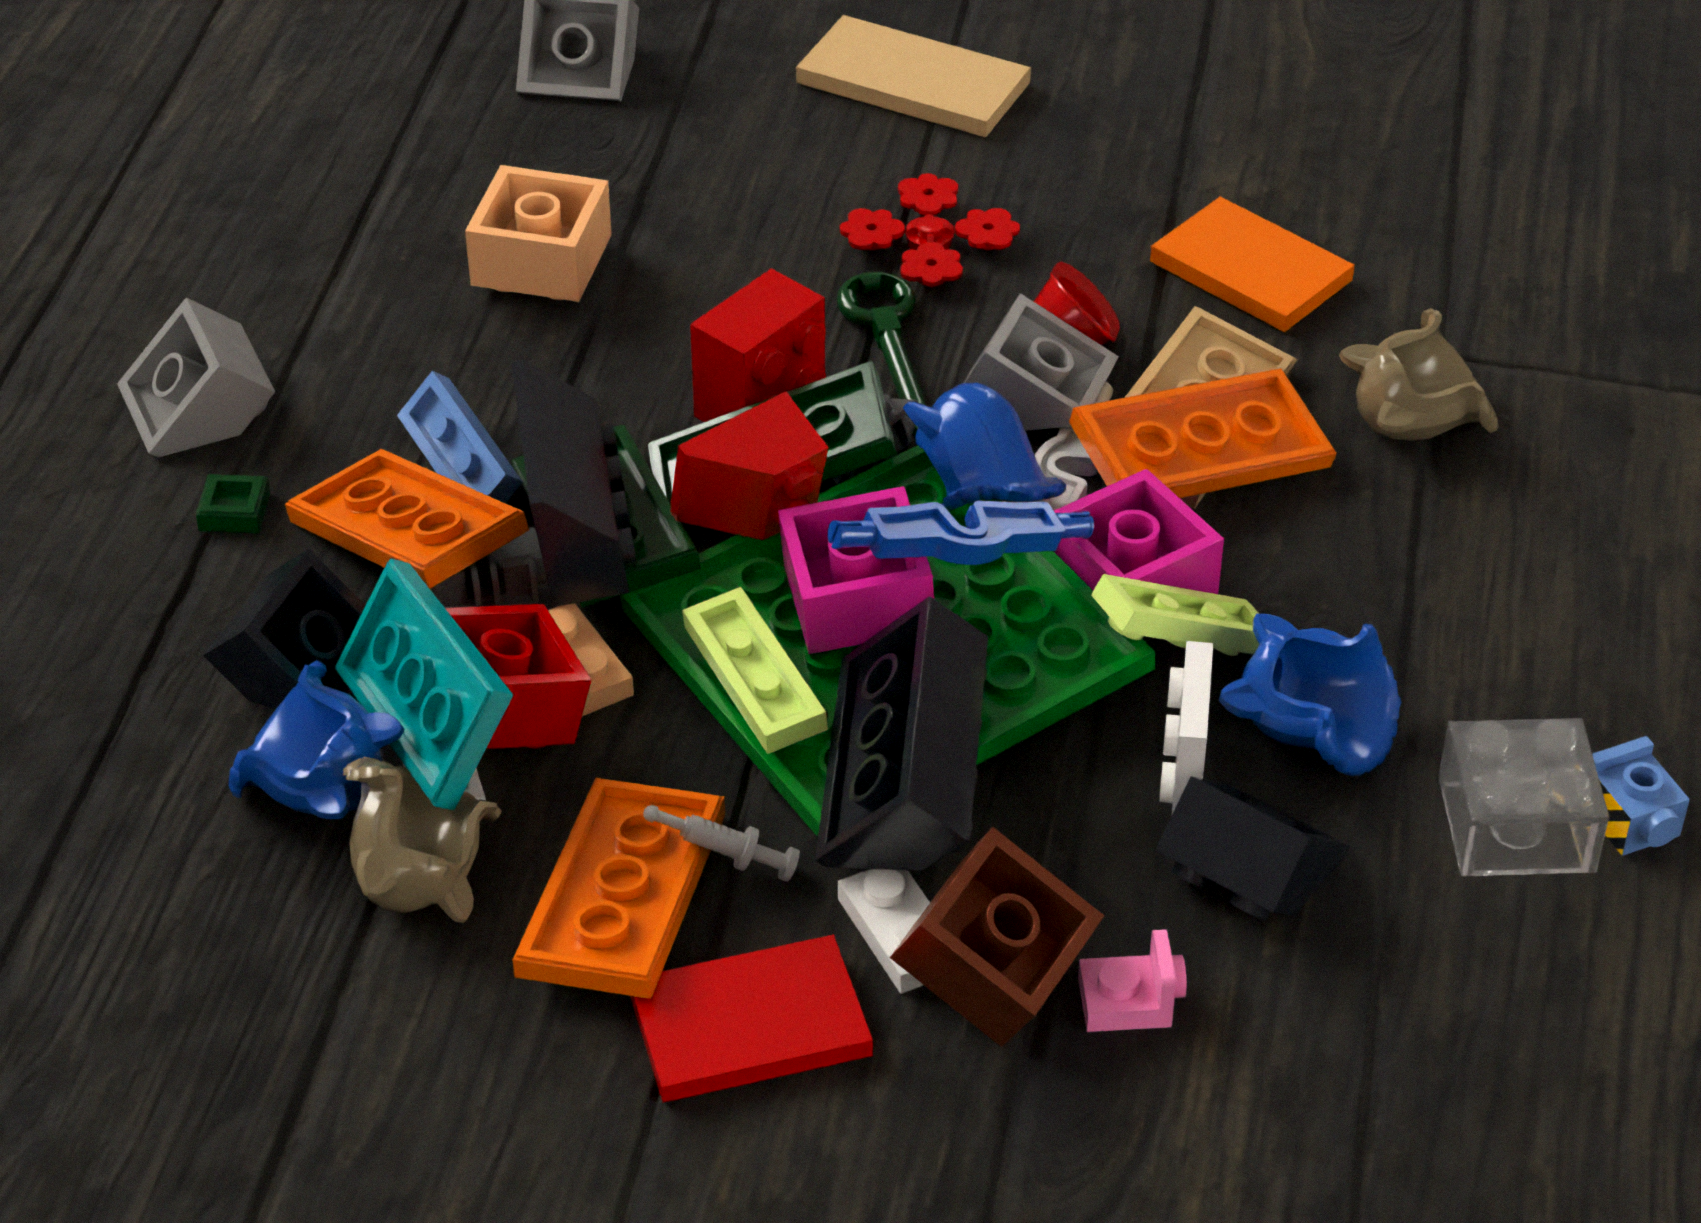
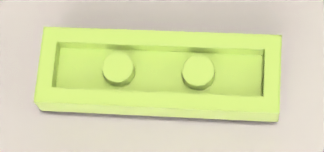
[1091,574,1259,656]
[682,587,828,754]

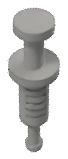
[643,805,800,882]

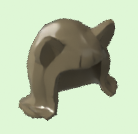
[1339,308,1499,441]
[343,757,502,923]

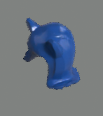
[903,383,1066,511]
[1219,613,1402,776]
[228,660,405,819]

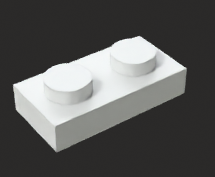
[838,869,930,994]

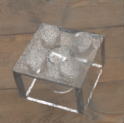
[1438,718,1609,876]

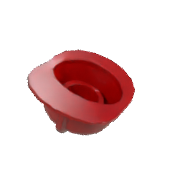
[1033,261,1120,345]

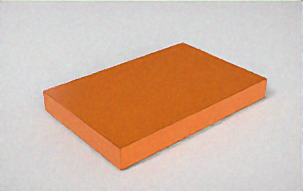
[1150,196,1355,332]

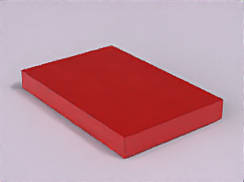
[630,934,873,1103]

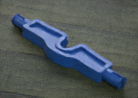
[828,500,1094,565]

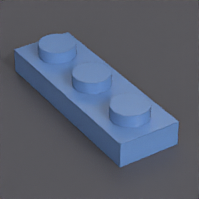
[397,370,523,503]

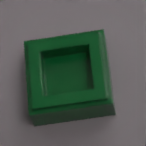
[196,474,271,533]

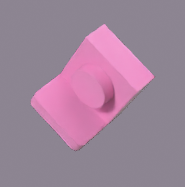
[1078,929,1187,1032]

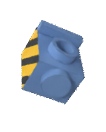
[1578,736,1690,856]

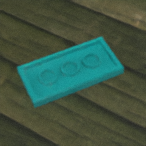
[335,558,513,810]

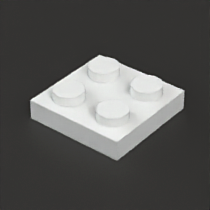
[1159,641,1213,816]

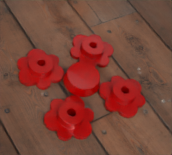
[840,173,1020,287]

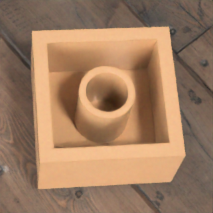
[465,165,612,302]

